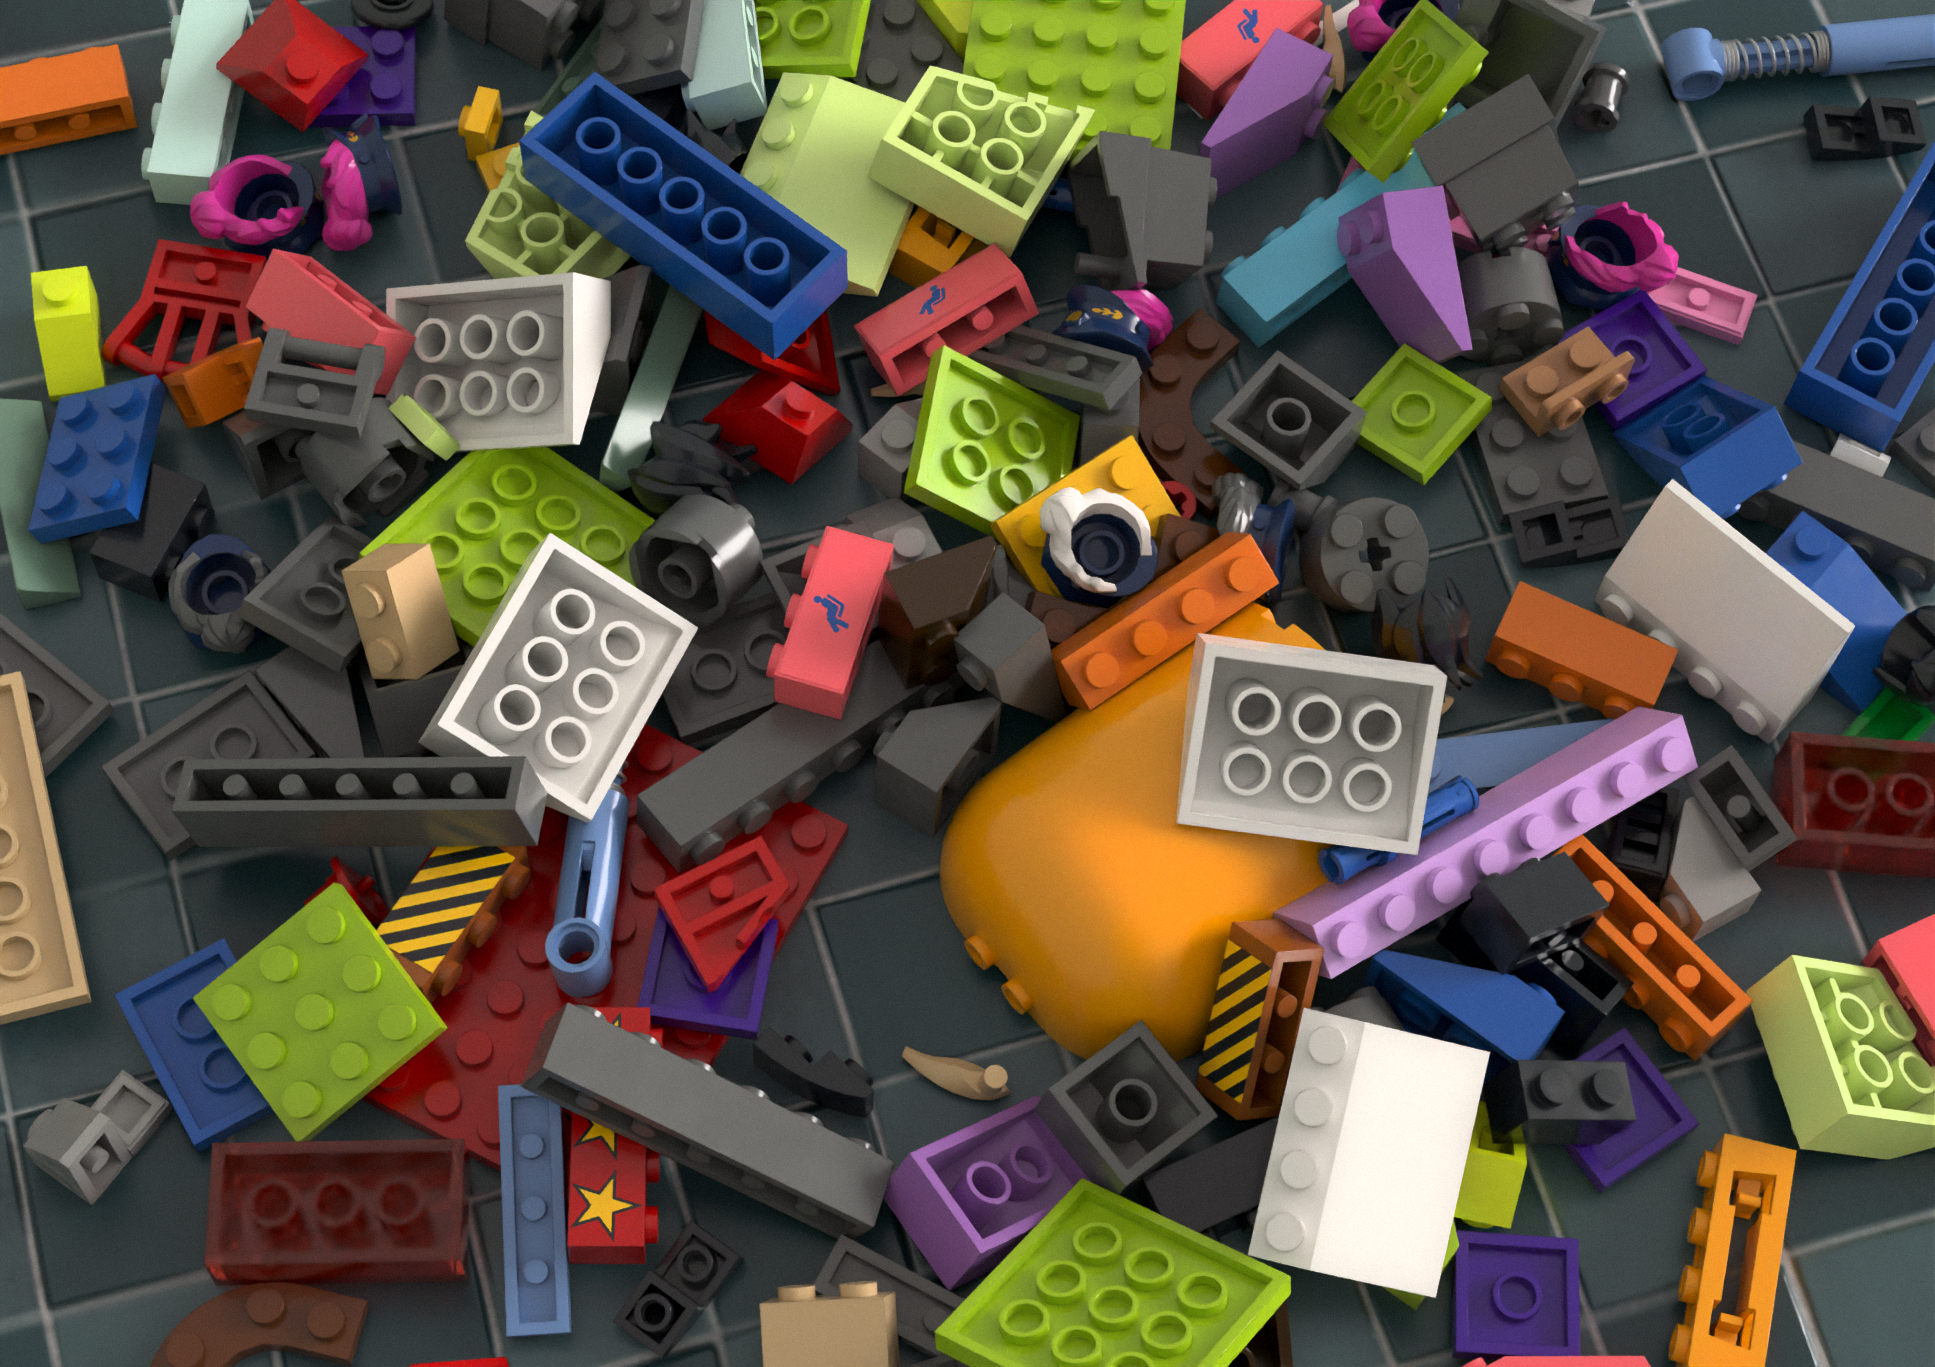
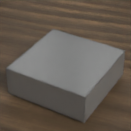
[91,1069,173,1157]

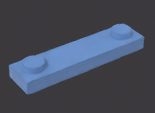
[1428,718,1613,796]
[498,1084,572,1338]

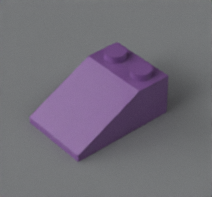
[1199,27,1335,199]
[1337,186,1473,364]
[883,1094,1091,1291]

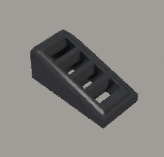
[1606,786,1680,903]

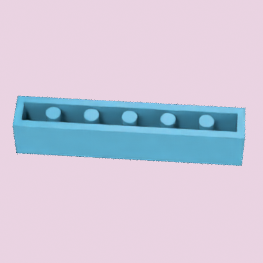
[1216,102,1467,348]

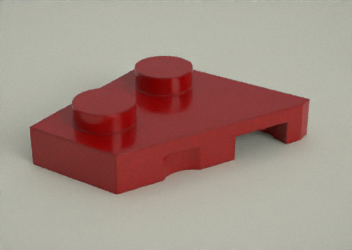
[654,836,790,994]

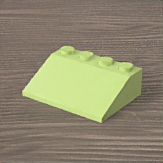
[740,72,915,297]

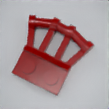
[101,239,267,386]

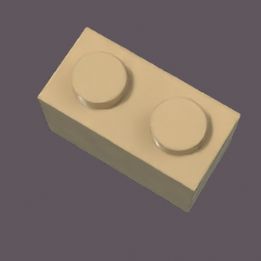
[341,544,460,680]
[760,1281,900,1367]

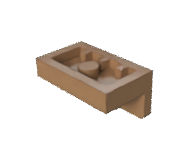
[1498,326,1635,437]

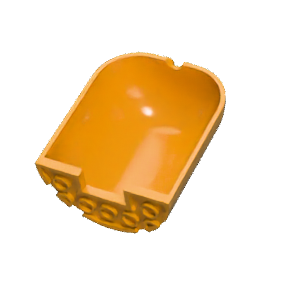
[939,602,1333,1062]

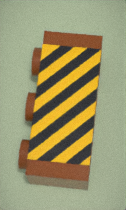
[376,846,531,1004]
[1195,919,1324,1121]

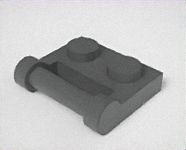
[244,328,385,439]

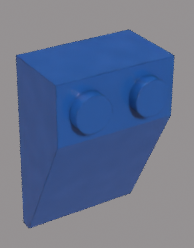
[1612,375,1803,519]
[1766,510,1907,716]
[1361,949,1565,1092]

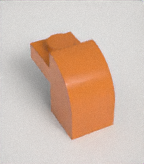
[163,337,263,428]

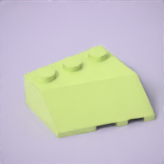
[867,65,1095,257]
[465,110,631,279]
[1746,955,1935,1160]

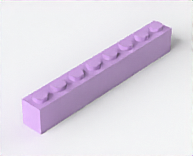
[1273,706,1698,979]

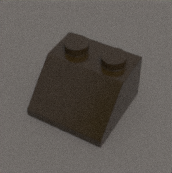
[877,535,997,690]

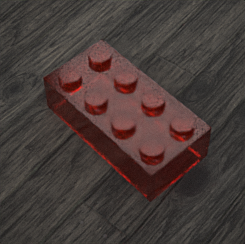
[1774,732,1935,878]
[204,1139,471,1286]

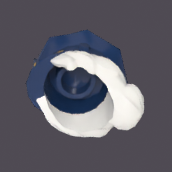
[1039,487,1158,609]

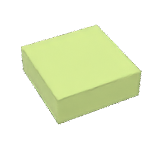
[388,394,460,461]

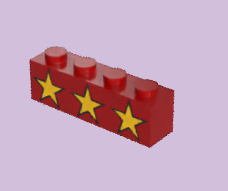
[567,1007,663,1264]

